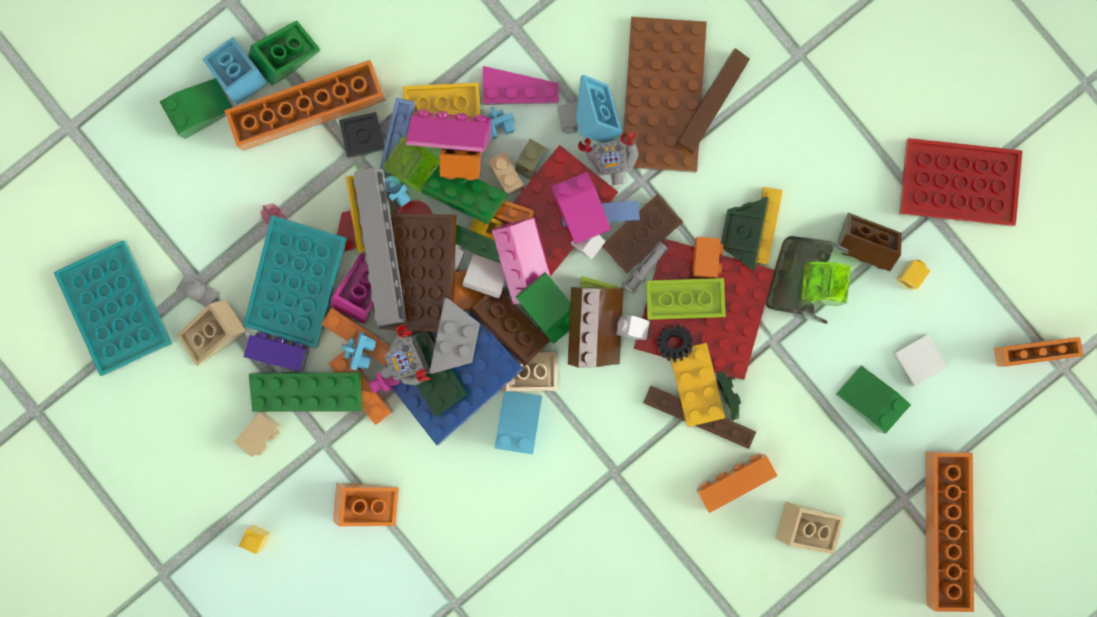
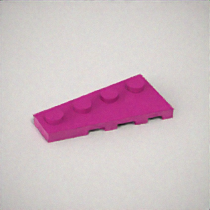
[483,66,559,105]

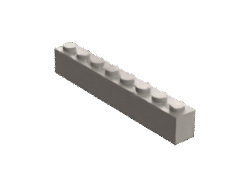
[353,167,407,326]

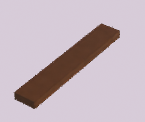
[676,48,750,153]
[643,385,757,449]

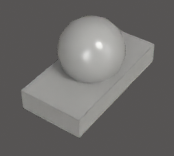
[176,273,220,307]

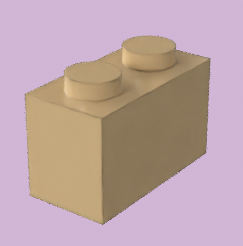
[488,151,524,197]
[234,412,281,457]

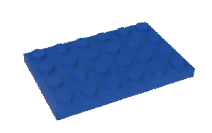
[393,312,524,446]

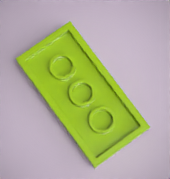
[646,278,726,320]

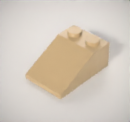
[177,300,246,366]
[500,352,557,391]
[775,501,844,554]

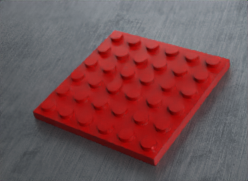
[633,239,775,380]

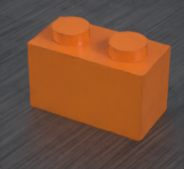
[692,237,723,279]

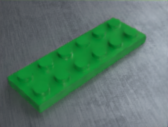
[248,371,363,412]

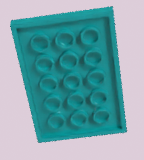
[243,215,347,348]
[53,240,173,376]

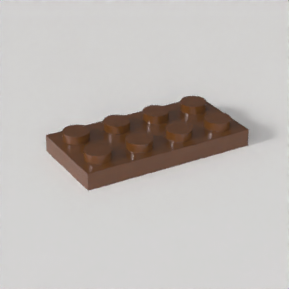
[602,194,683,274]
[470,291,550,366]

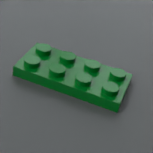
[421,164,508,225]

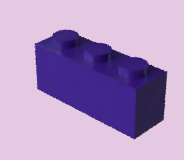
[243,332,310,372]

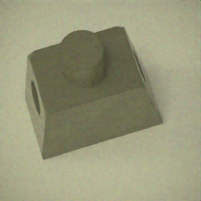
[515,138,549,180]

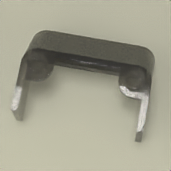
[765,236,849,324]

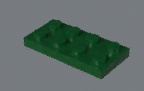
[416,332,469,417]

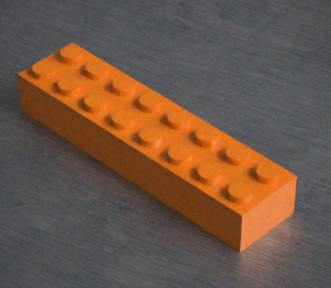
[224,60,386,151]
[925,451,974,612]

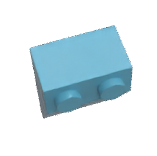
[202,37,268,105]
[576,75,622,143]
[494,391,542,455]

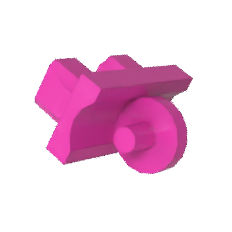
[369,372,401,393]

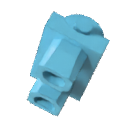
[485,106,515,140]
[385,176,411,207]
[341,331,376,370]

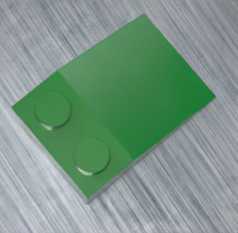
[248,20,321,86]
[159,78,233,139]
[515,272,570,344]
[836,366,911,434]

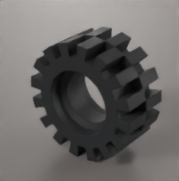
[657,324,693,362]

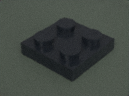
[339,112,385,158]

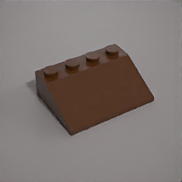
[567,287,624,368]

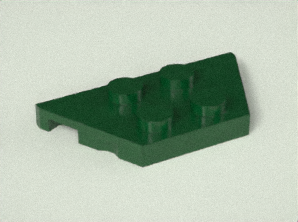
[721,197,769,271]

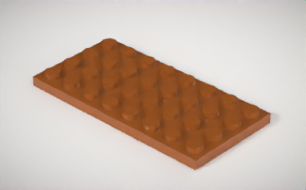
[623,16,707,173]

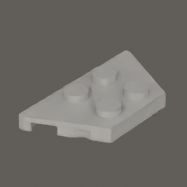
[429,298,480,374]

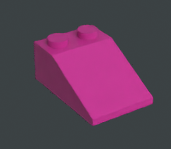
[551,172,611,245]
[331,253,374,325]

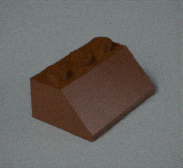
[836,212,902,272]

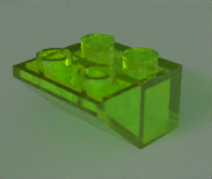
[382,136,440,192]
[801,262,851,307]

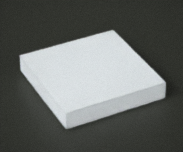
[462,254,505,298]
[894,334,948,386]

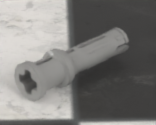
[621,241,669,295]

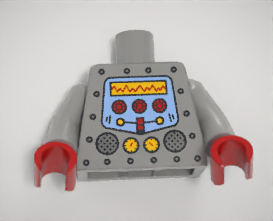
[578,132,639,185]
[380,324,430,385]

